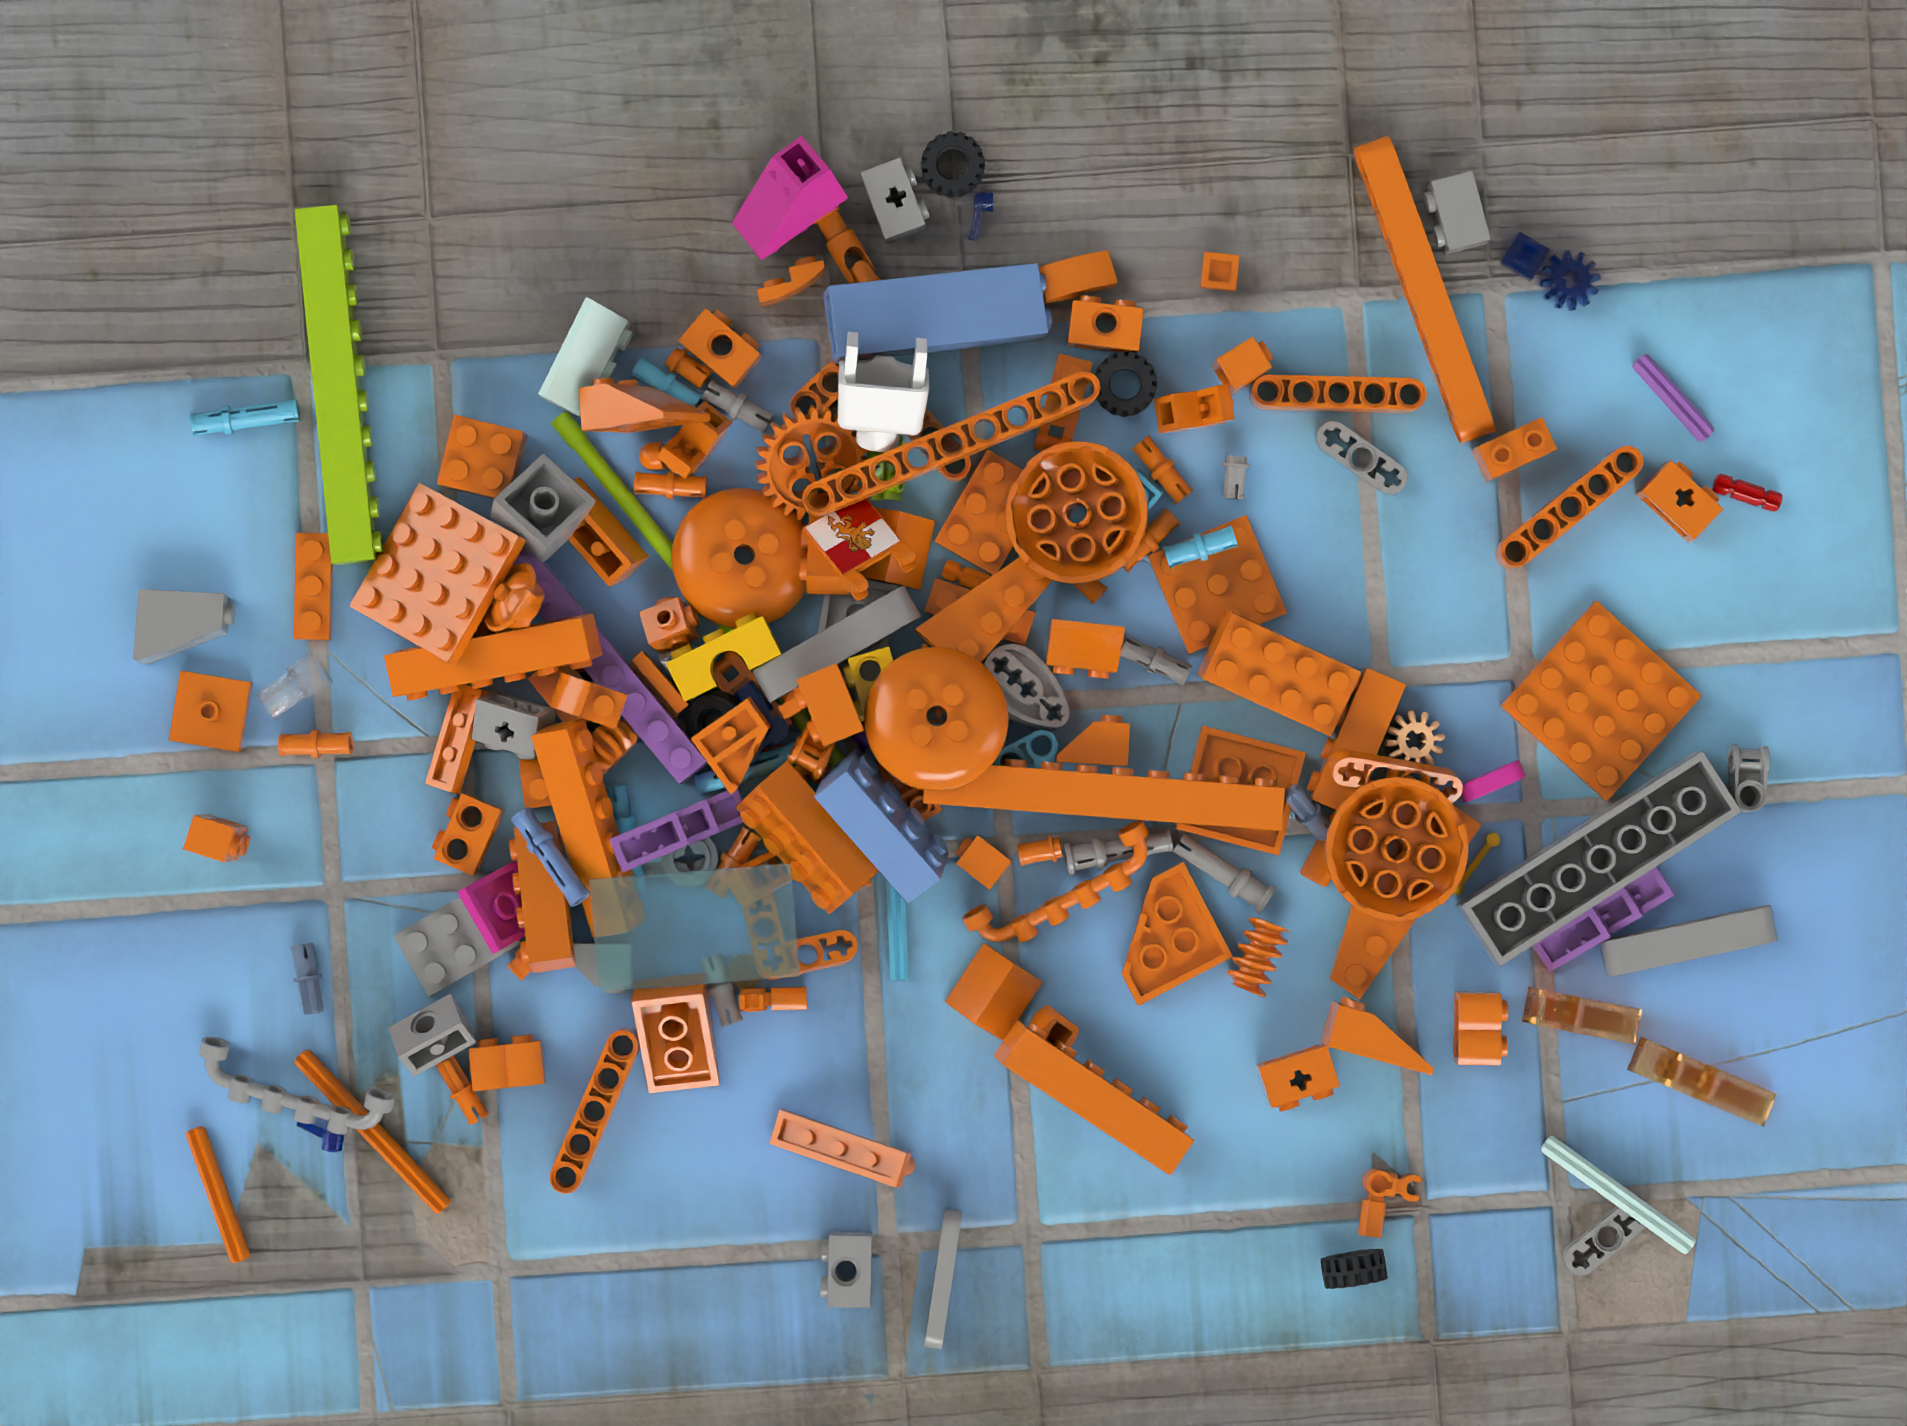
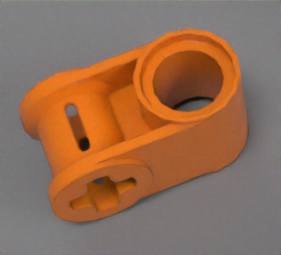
[786,717,836,780]

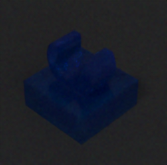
[1500,231,1550,281]

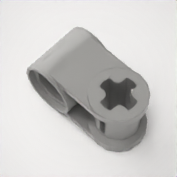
[1727,744,1770,813]

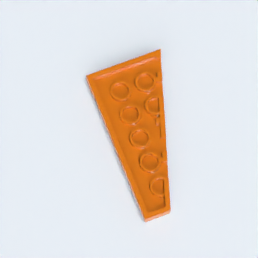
[1329,774,1482,1000]

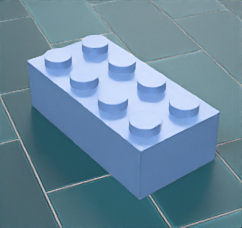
[814,748,949,904]

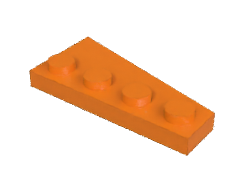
[914,557,1053,663]

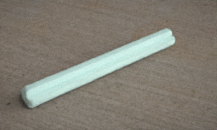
[1541,1136,1696,1254]

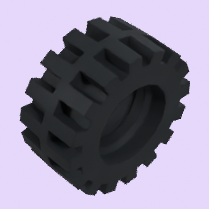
[921,131,985,198]
[1095,351,1157,417]
[1320,1248,1388,1289]

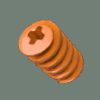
[1226,917,1292,998]

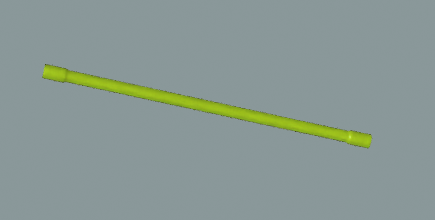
[551,410,845,767]

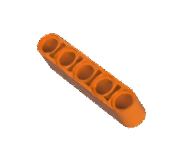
[1249,374,1427,413]
[1495,446,1643,569]
[549,1027,640,1194]

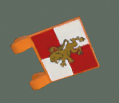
[804,498,916,601]

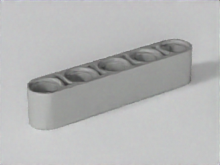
[752,585,922,703]
[1601,905,1778,976]

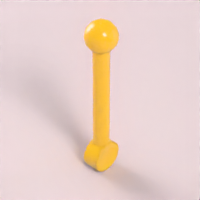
[1453,833,1500,895]

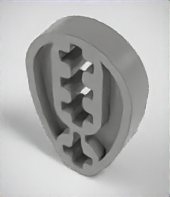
[982,644,1070,731]

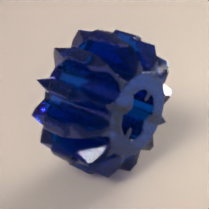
[1539,250,1601,311]

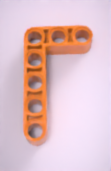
[790,360,971,482]

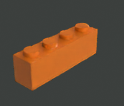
[1305,668,1406,811]
[509,821,576,973]

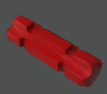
[1712,473,1783,512]

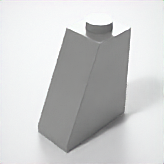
[133,589,235,664]

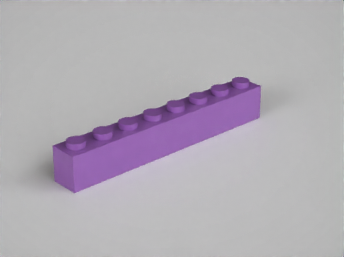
[512,547,708,784]

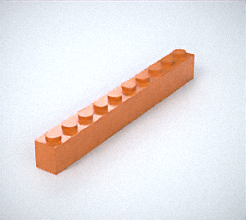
[922,759,1285,831]

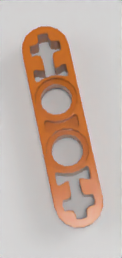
[1328,750,1463,803]

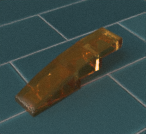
[1627,1037,1777,1127]

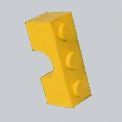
[666,613,783,702]

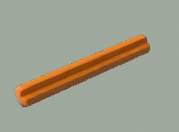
[185,1126,250,1263]

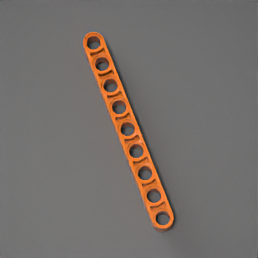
[1354,135,1495,444]
[802,371,1100,517]

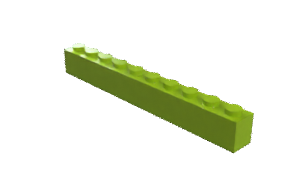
[294,205,384,566]

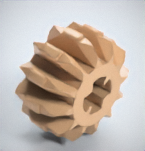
[1383,710,1445,765]

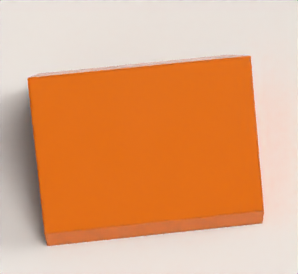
[859,508,935,590]
[945,943,1043,1041]

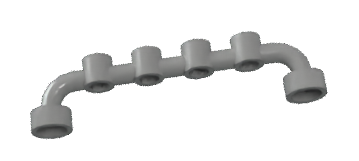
[199,1037,395,1134]

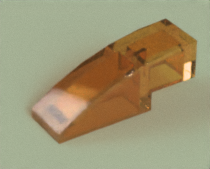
[1522,987,1642,1044]

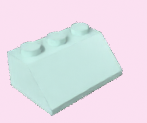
[538,297,633,418]

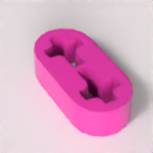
[1461,760,1526,803]

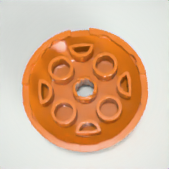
[1006,441,1148,584]
[671,488,807,629]
[864,647,1008,791]
[1325,777,1468,921]

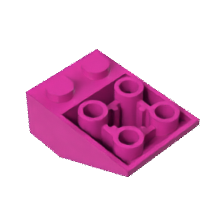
[732,135,848,261]

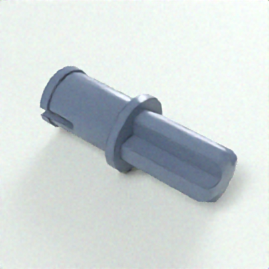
[1284,784,1331,841]
[291,943,324,1015]

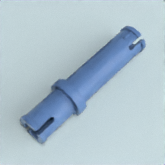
[511,807,590,907]

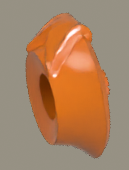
[484,563,544,631]

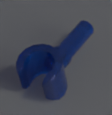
[968,193,993,241]
[296,1122,344,1152]

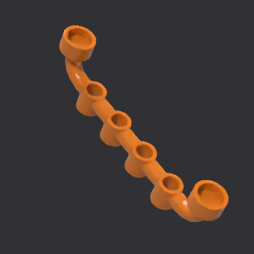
[961,820,1149,943]

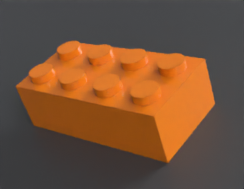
[1197,609,1361,737]
[736,761,879,915]

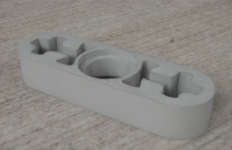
[1316,421,1408,495]
[1562,1198,1648,1276]

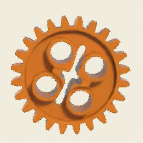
[754,405,869,520]

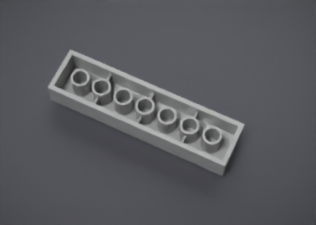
[1455,751,1742,966]

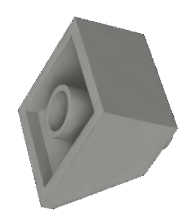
[490,454,596,564]

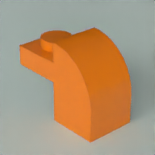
[1154,384,1235,434]
[657,401,733,478]
[549,672,628,729]

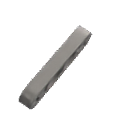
[924,1209,962,1349]

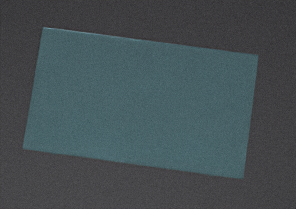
[589,864,800,992]

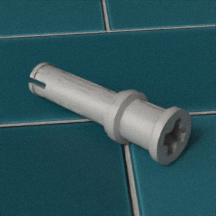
[1063,829,1173,875]
[1172,833,1277,914]

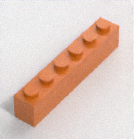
[384,613,603,701]
[531,718,645,938]
[993,1020,1195,1176]

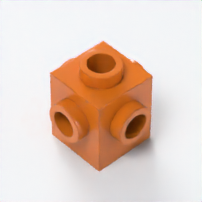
[639,596,699,653]

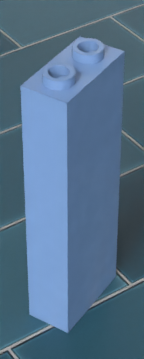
[823,263,1052,364]

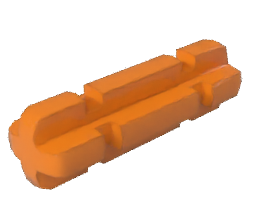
[942,560,991,589]

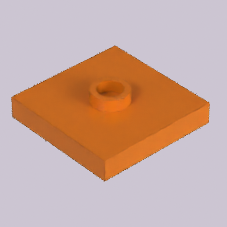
[168,670,253,752]

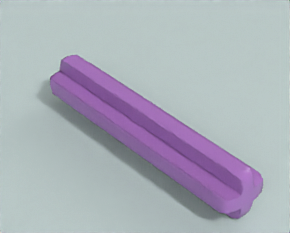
[1632,354,1714,442]

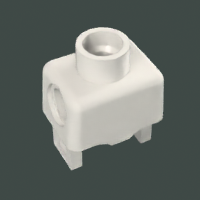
[838,332,929,452]

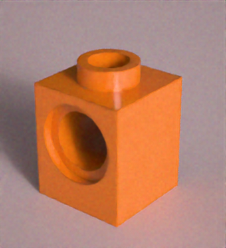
[955,835,1012,890]

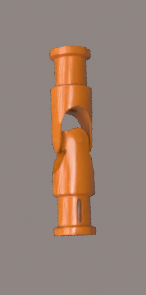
[813,205,881,284]

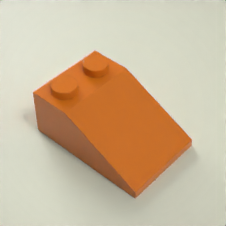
[579,378,710,433]
[1045,619,1125,679]
[632,972,720,1093]
[1321,996,1434,1075]

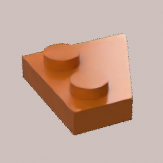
[690,697,771,795]

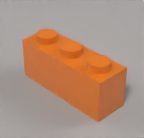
[568,477,649,587]

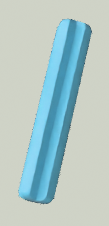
[885,879,910,981]

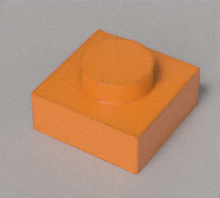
[1200,251,1240,292]

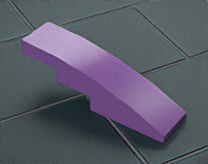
[609,789,743,872]
[1533,866,1675,972]

